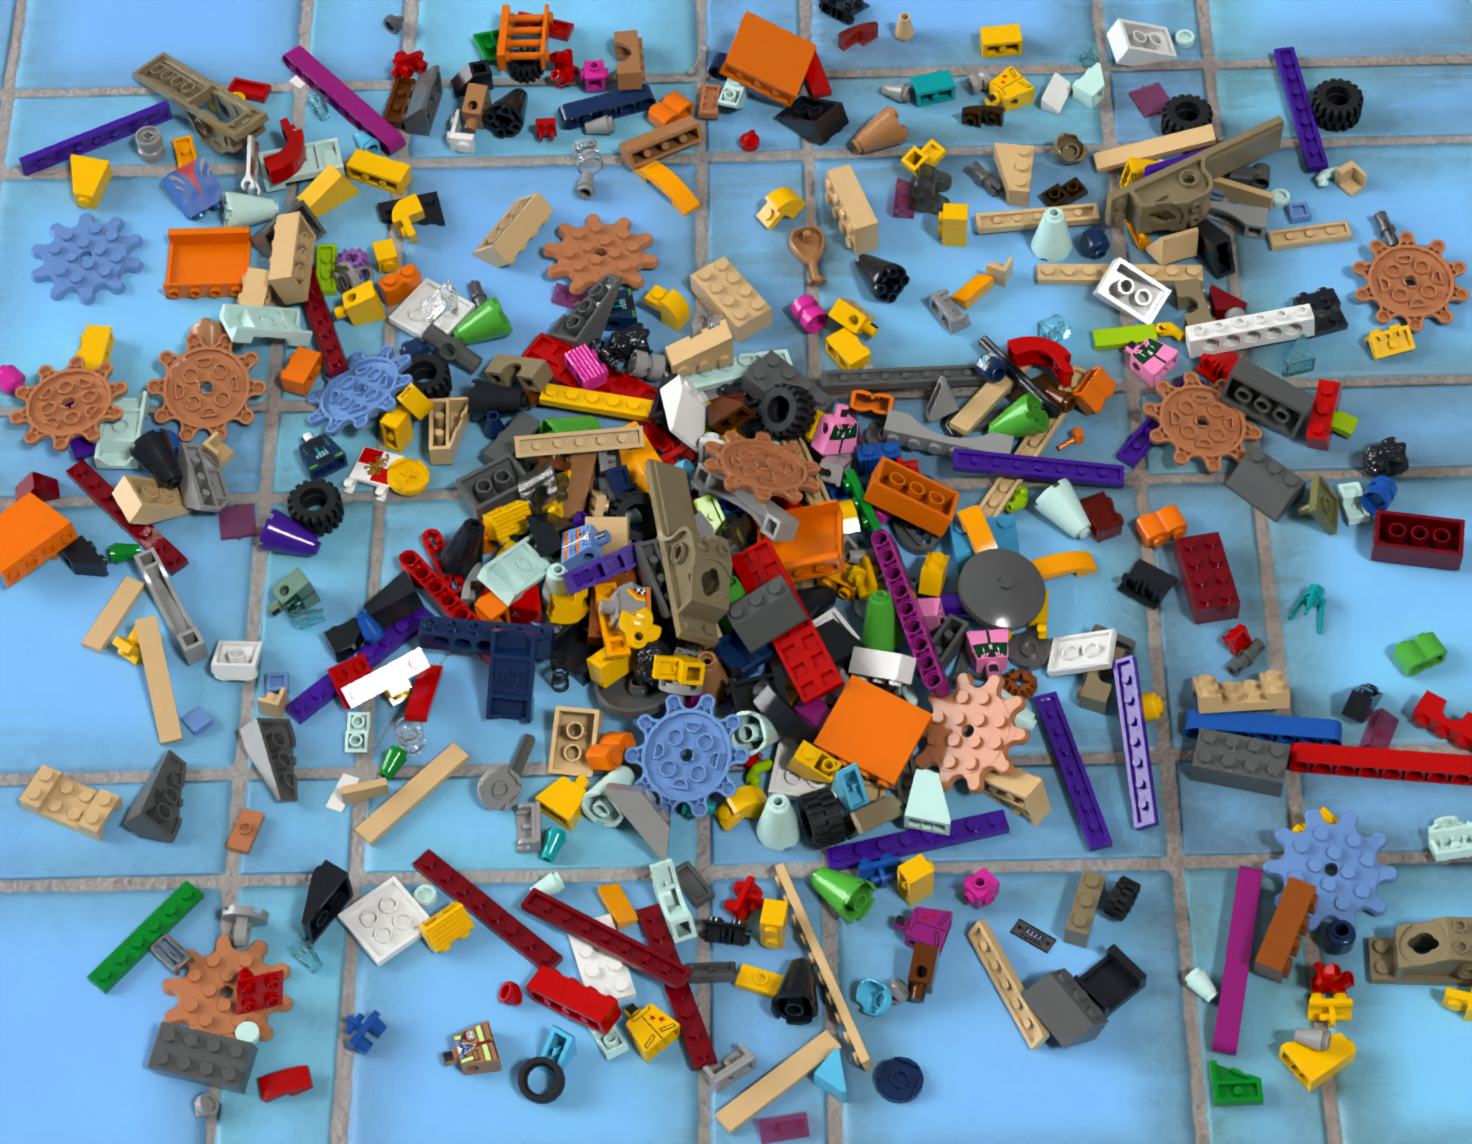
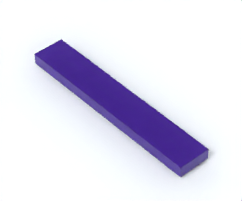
[1116,376,1205,469]

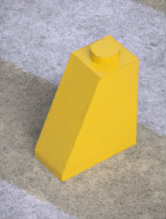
[70,154,113,210]
[297,163,360,218]
[1278,1033,1357,1092]

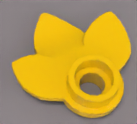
[619,607,662,649]

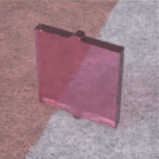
[1129,82,1170,118]
[219,503,257,541]

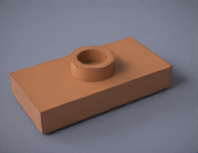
[698,84,722,119]
[226,808,265,855]

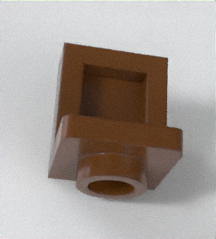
[535,455,571,480]

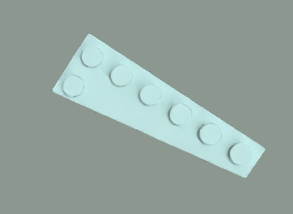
[663,349,793,391]

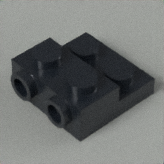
[1293,287,1348,339]

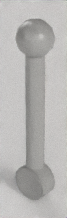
[687,45,710,77]

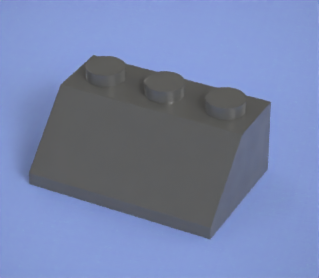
[402,65,443,136]
[250,200,327,259]
[1226,446,1306,523]
[455,452,534,521]
[726,574,809,654]
[1021,968,1109,1049]

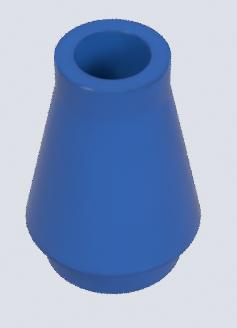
[355,610,384,644]

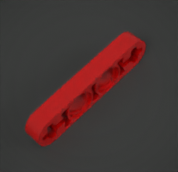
[422,529,465,598]

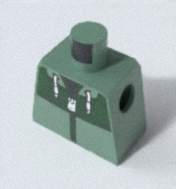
[266,567,321,618]

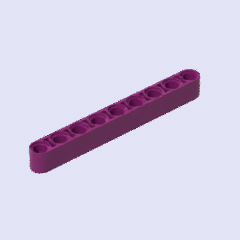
[282,45,406,156]
[871,529,950,698]
[1212,865,1263,1056]

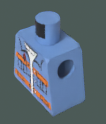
[561,524,612,571]

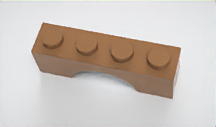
[614,30,645,91]

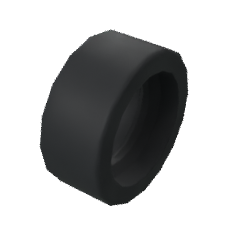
[518,1057,565,1104]

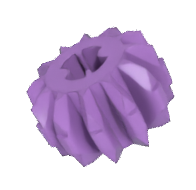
[335,247,371,280]

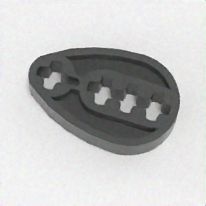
[892,515,941,556]

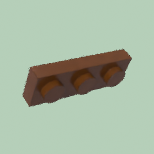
[383,77,416,128]

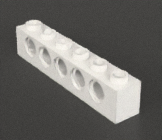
[1185,303,1315,359]

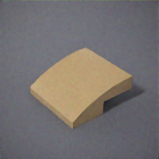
[585,517,632,555]

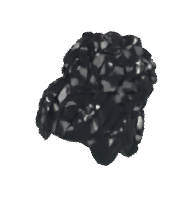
[607,322,653,361]
[1361,436,1409,477]
[633,639,672,687]

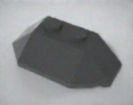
[635,539,673,619]

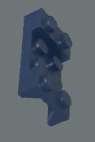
[486,628,539,723]
[713,629,778,680]

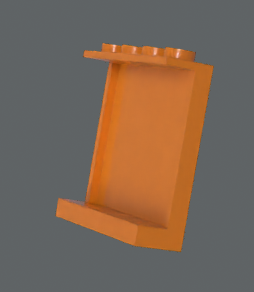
[719,11,817,107]
[163,226,252,299]
[0,492,78,588]
[753,499,844,583]
[813,674,933,790]

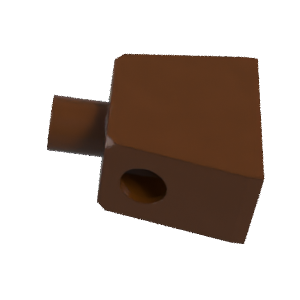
[908,942,939,1003]

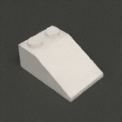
[1107,18,1177,66]
[1092,257,1171,324]
[660,375,708,453]

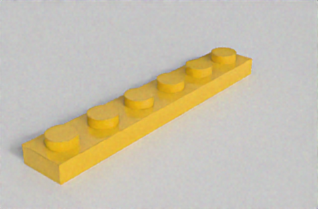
[539,383,654,422]

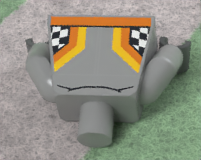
[599,581,651,650]

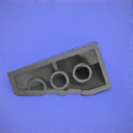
[548,274,623,349]
[239,718,298,802]

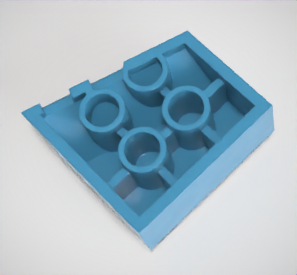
[948,514,1020,581]

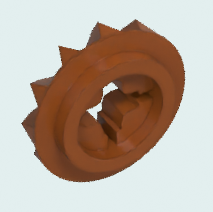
[1003,667,1038,699]

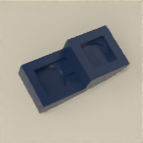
[605,465,639,507]

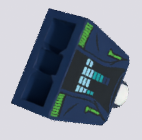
[604,287,638,331]
[299,432,348,481]

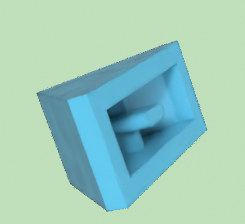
[831,762,870,813]
[537,1025,577,1078]
[814,1048,847,1102]

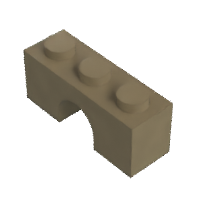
[1172,278,1216,331]
[484,354,554,393]
[1076,646,1125,715]
[1064,870,1106,948]

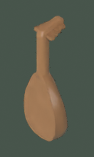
[789,226,827,287]

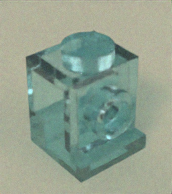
[1037,314,1071,342]

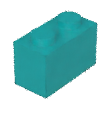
[911,69,956,107]

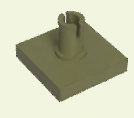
[1297,475,1340,535]

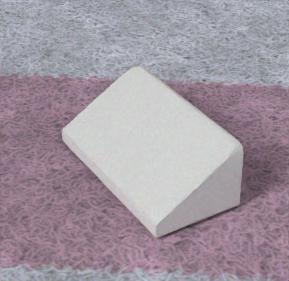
[1041,73,1073,114]

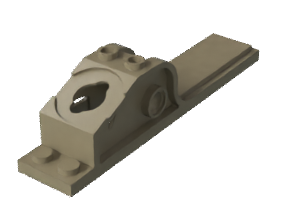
[133,52,269,154]
[1105,116,1284,234]
[644,459,733,647]
[1367,917,1472,987]

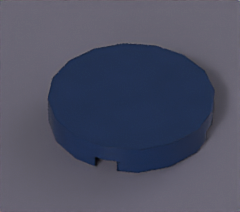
[876,1056,924,1104]

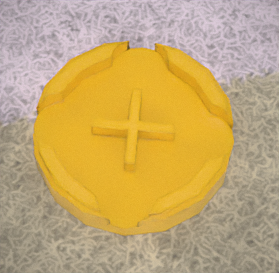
[387,458,430,496]

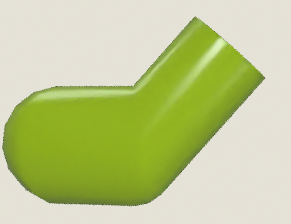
[1005,486,1028,513]
[746,759,773,787]

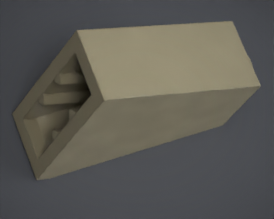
[843,794,903,840]

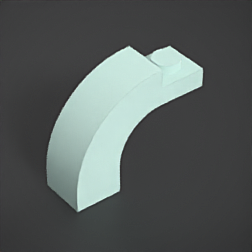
[649,858,697,943]

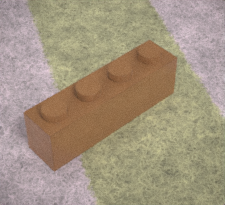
[618,115,704,169]
[554,451,599,523]

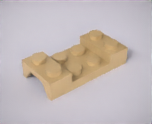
[1192,670,1290,714]
[19,764,123,841]

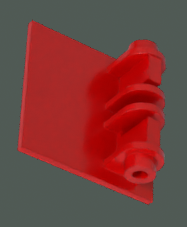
[1195,351,1240,383]
[327,653,381,710]
[236,968,284,1015]

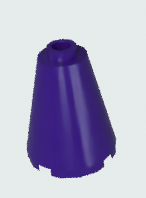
[258,508,321,557]

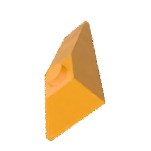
[619,421,662,508]

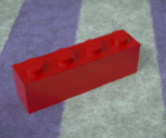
[526,965,622,1036]

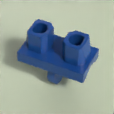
[858,853,900,888]
[344,1010,387,1055]

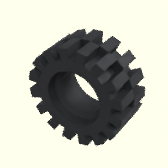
[508,47,544,84]
[1104,876,1141,922]

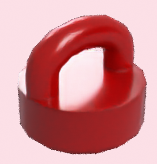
[740,129,760,152]
[499,981,523,1006]

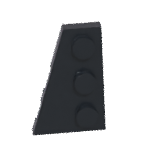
[377,191,445,226]

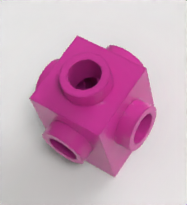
[580,60,609,92]
[963,867,1000,910]

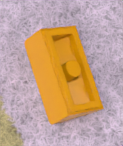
[1125,219,1153,251]
[951,274,994,310]
[597,883,639,930]

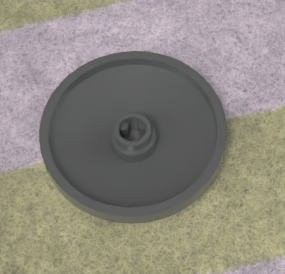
[958,548,1046,631]
[594,652,673,718]

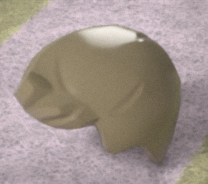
[1053,132,1088,164]

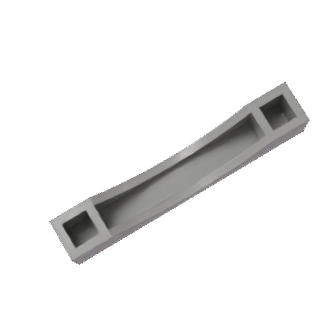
[1155,200,1269,240]
[882,409,1014,458]
[692,462,800,542]
[134,547,209,666]

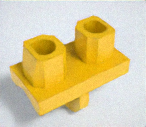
[847,555,884,600]
[1307,993,1353,1028]

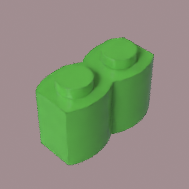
[1393,632,1448,677]

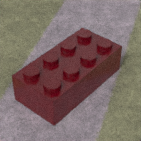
[1371,510,1465,571]
[1174,532,1240,625]

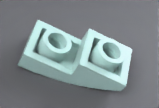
[345,712,371,754]
[588,1024,629,1060]

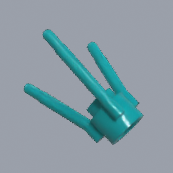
[1288,584,1326,634]

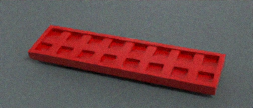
[521,333,661,430]
[732,536,845,706]

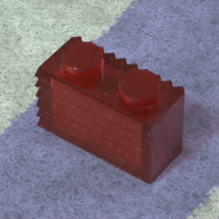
[1080,491,1124,543]

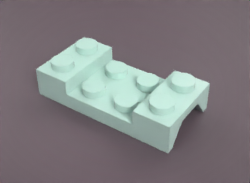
[259,137,345,192]
[219,304,313,347]
[94,391,150,469]
[477,533,561,607]

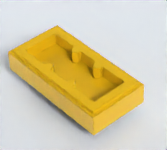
[735,963,784,999]

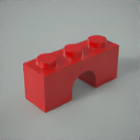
[1306,379,1342,451]
[1411,690,1472,753]

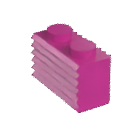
[564,343,609,390]

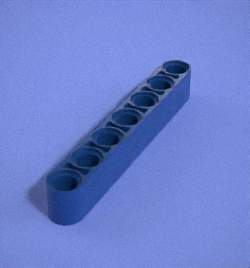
[1184,709,1342,745]

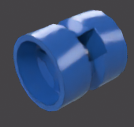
[1361,475,1398,515]

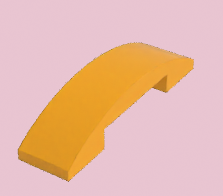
[633,160,700,216]
[956,505,998,554]
[1031,551,1097,581]
[594,582,631,659]

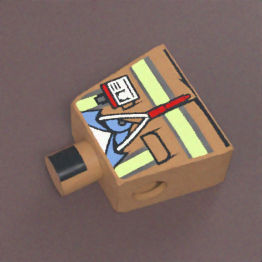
[442,1021,502,1075]

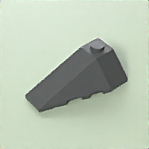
[123,749,186,843]

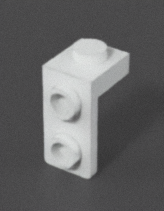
[447,109,476,153]

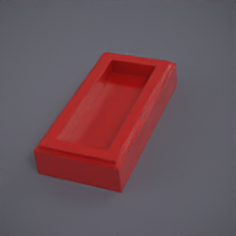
[228,77,272,104]

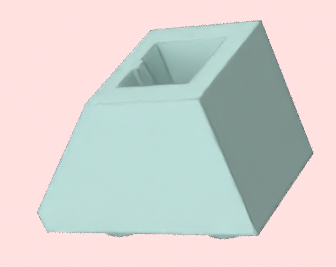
[1072,62,1105,110]
[718,78,749,109]

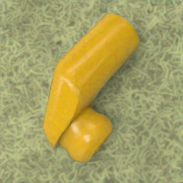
[1155,322,1186,342]

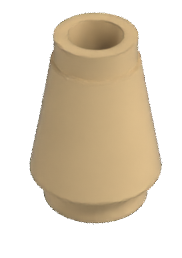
[895,13,914,42]

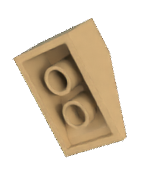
[112,475,193,525]
[548,706,605,778]

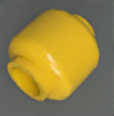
[1141,691,1164,722]

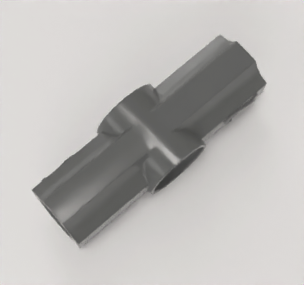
[421,323,483,374]

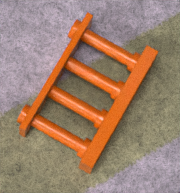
[497,4,554,71]

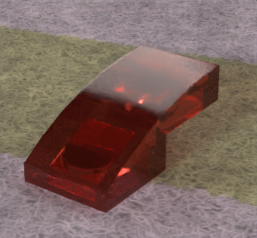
[838,21,878,51]

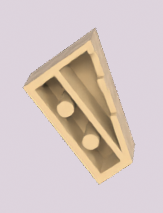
[994,142,1035,208]
[237,267,275,307]
[665,319,734,377]
[429,397,473,465]
[982,767,1052,828]

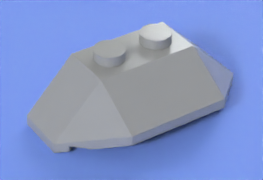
[178,442,231,512]
[604,783,671,861]

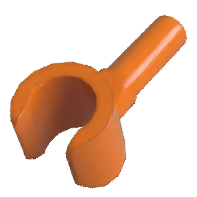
[1057,427,1085,451]

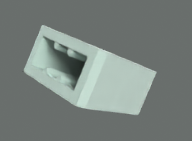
[904,769,951,836]

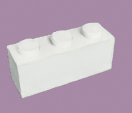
[848,646,917,687]

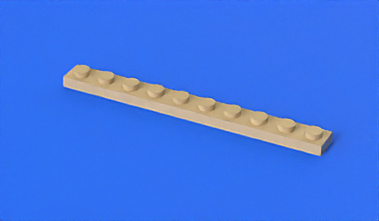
[979,365,1088,518]
[774,863,874,1072]

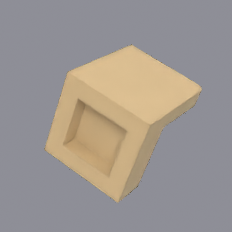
[1334,160,1368,197]
[986,257,1014,288]
[202,431,235,469]
[257,687,290,719]

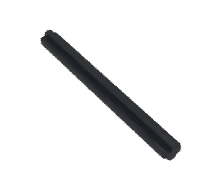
[978,336,1061,419]

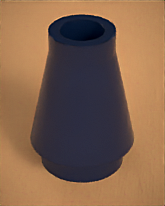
[484,411,505,440]

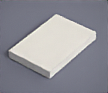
[1047,629,1117,677]

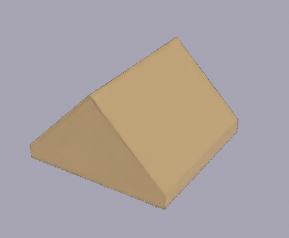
[1145,227,1199,265]

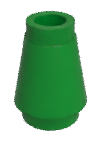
[108,543,141,564]
[379,745,407,781]

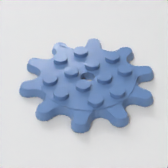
[31,212,143,305]
[307,345,413,436]
[624,694,750,818]
[1263,808,1399,933]

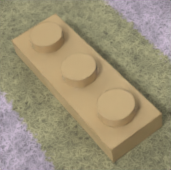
[587,490,609,517]

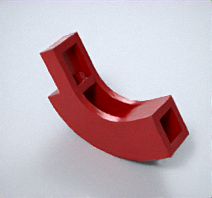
[263,118,306,185]
[1006,336,1074,388]

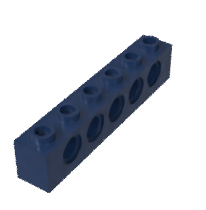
[418,615,556,660]

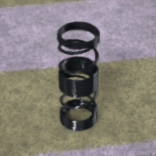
[589,338,628,375]
[550,651,569,693]

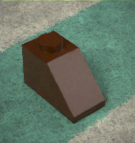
[707,397,756,436]

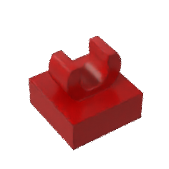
[535,118,557,141]
[1222,624,1252,656]

